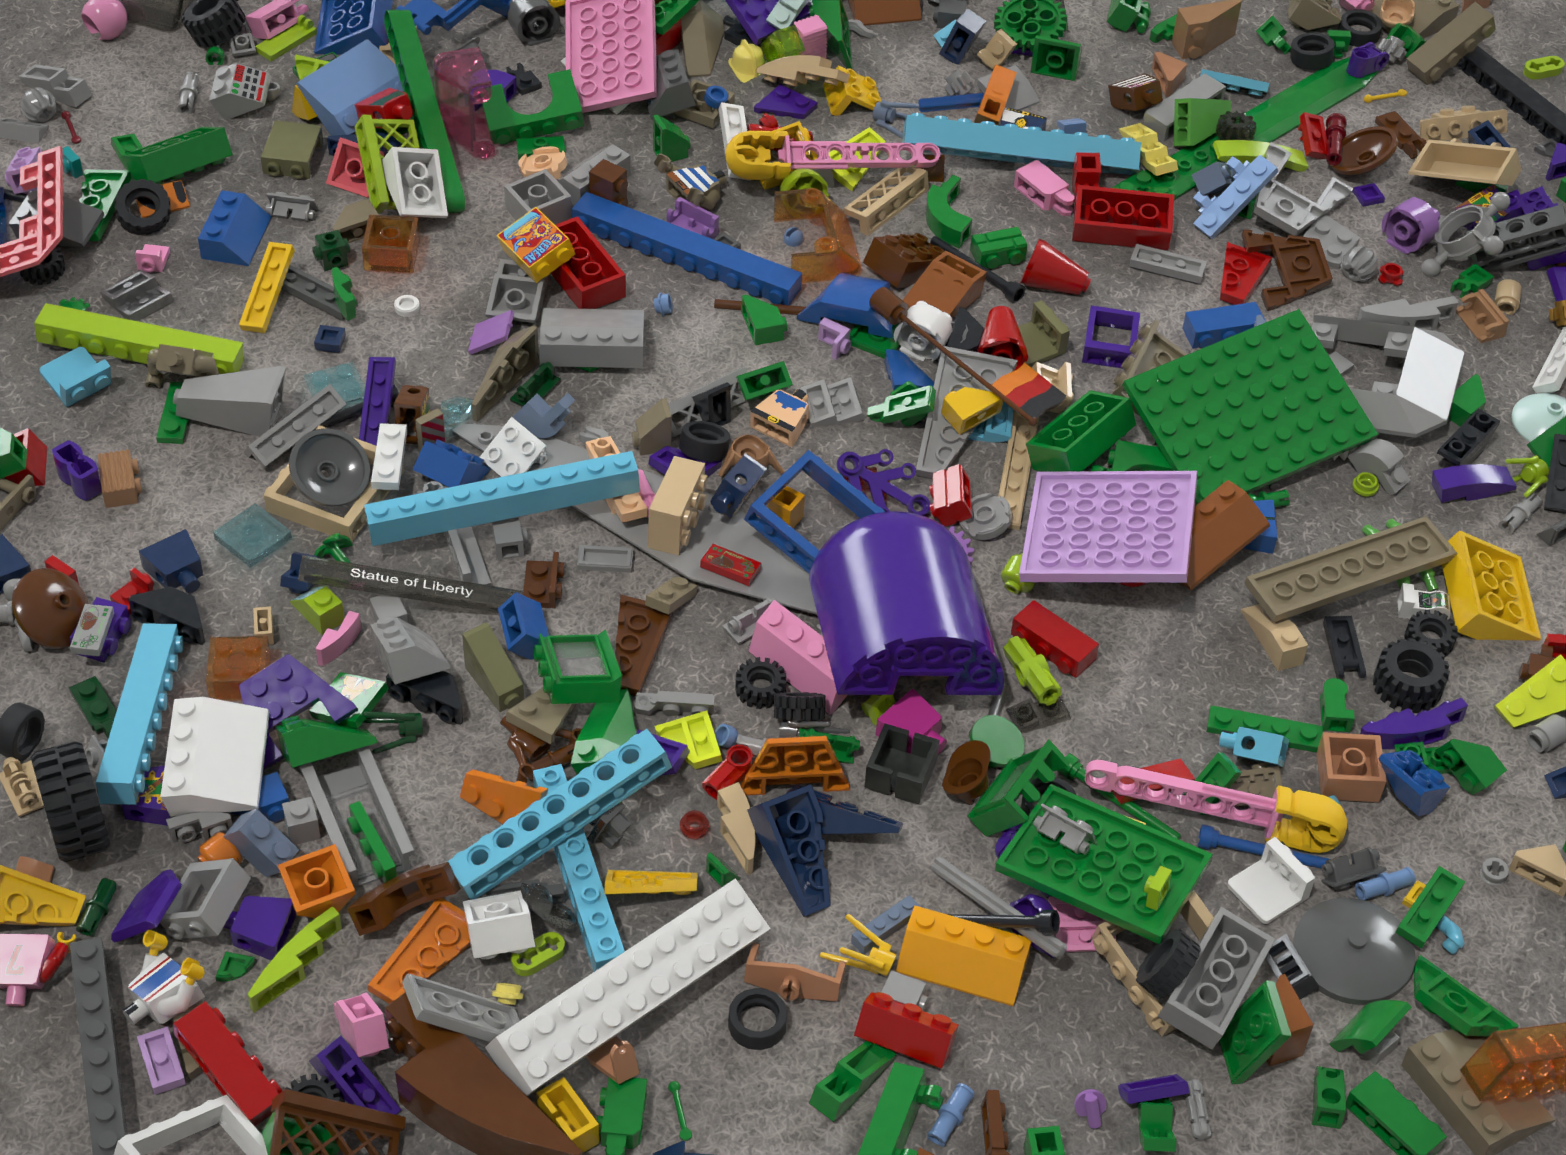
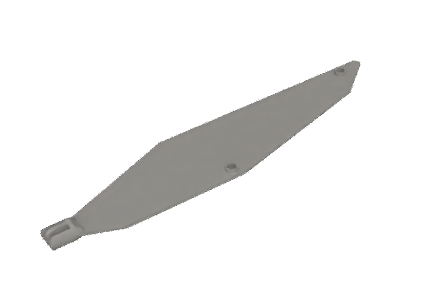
[451,423,817,615]

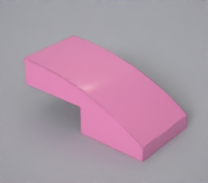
[316,611,362,666]

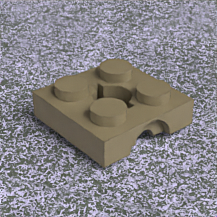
[672,79,735,128]

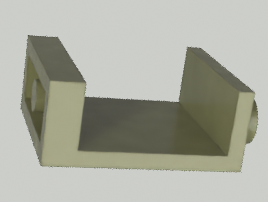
[261,120,323,179]

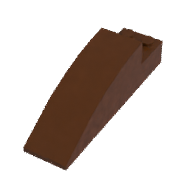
[385,992,583,1155]

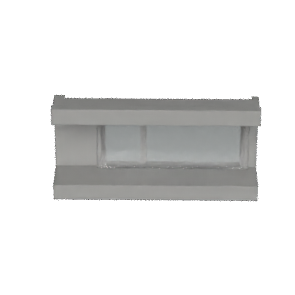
[300,746,414,888]

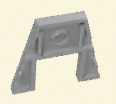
[1253,142,1354,236]
[1241,215,1360,269]

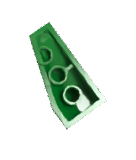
[571,689,637,780]

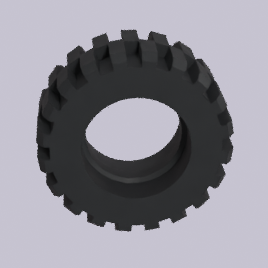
[30,741,111,862]

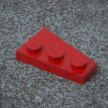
[1220,242,1272,305]

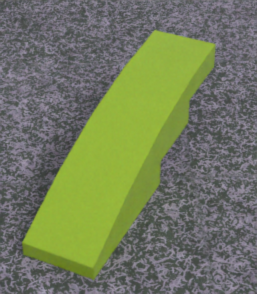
[1213,140,1309,172]
[247,906,342,1013]

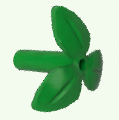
[314,532,358,577]

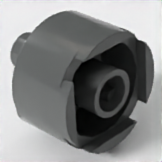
[508,0,560,46]

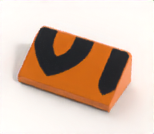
[135,180,190,218]

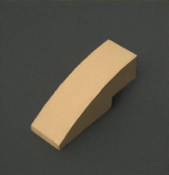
[717,782,755,875]

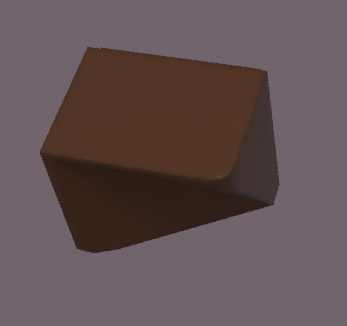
[922,154,945,182]

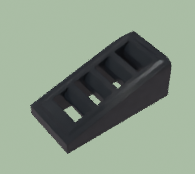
[1265,934,1319,1000]

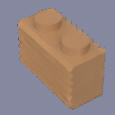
[97,449,142,508]

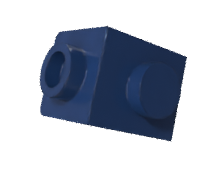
[280,552,320,593]

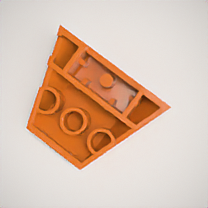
[740,736,851,796]

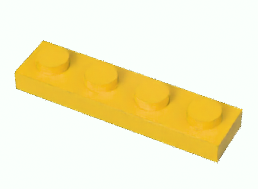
[239,242,295,333]

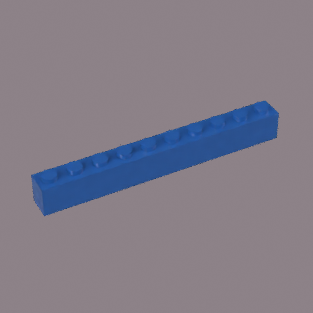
[572,192,802,305]

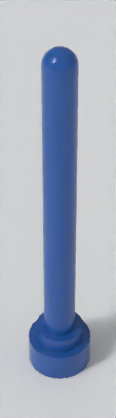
[1197,824,1329,869]

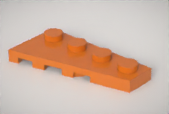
[367,898,471,1004]

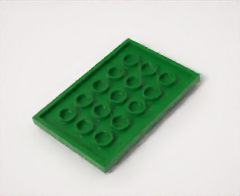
[995,784,1213,944]

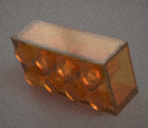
[1460,1022,1566,1101]

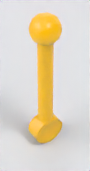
[1363,89,1407,103]

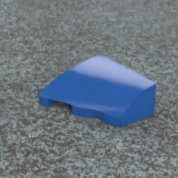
[884,349,934,390]

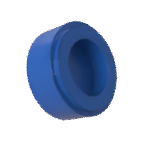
[704,85,729,109]

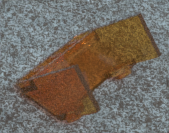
[773,188,861,283]

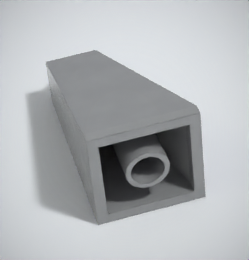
[173,366,286,436]

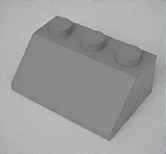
[556,144,631,205]
[370,617,450,684]

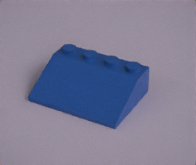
[314,0,393,55]

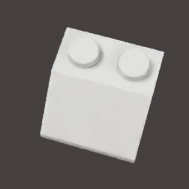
[463,890,535,959]

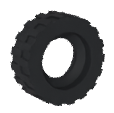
[115,179,171,235]
[1136,929,1201,999]

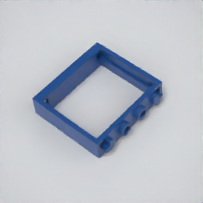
[744,450,885,574]

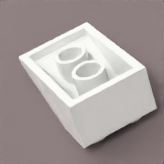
[382,147,448,218]

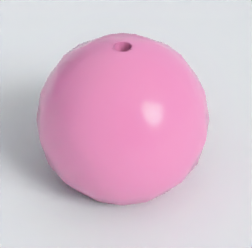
[81,0,127,40]

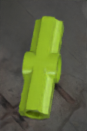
[1003,636,1062,706]

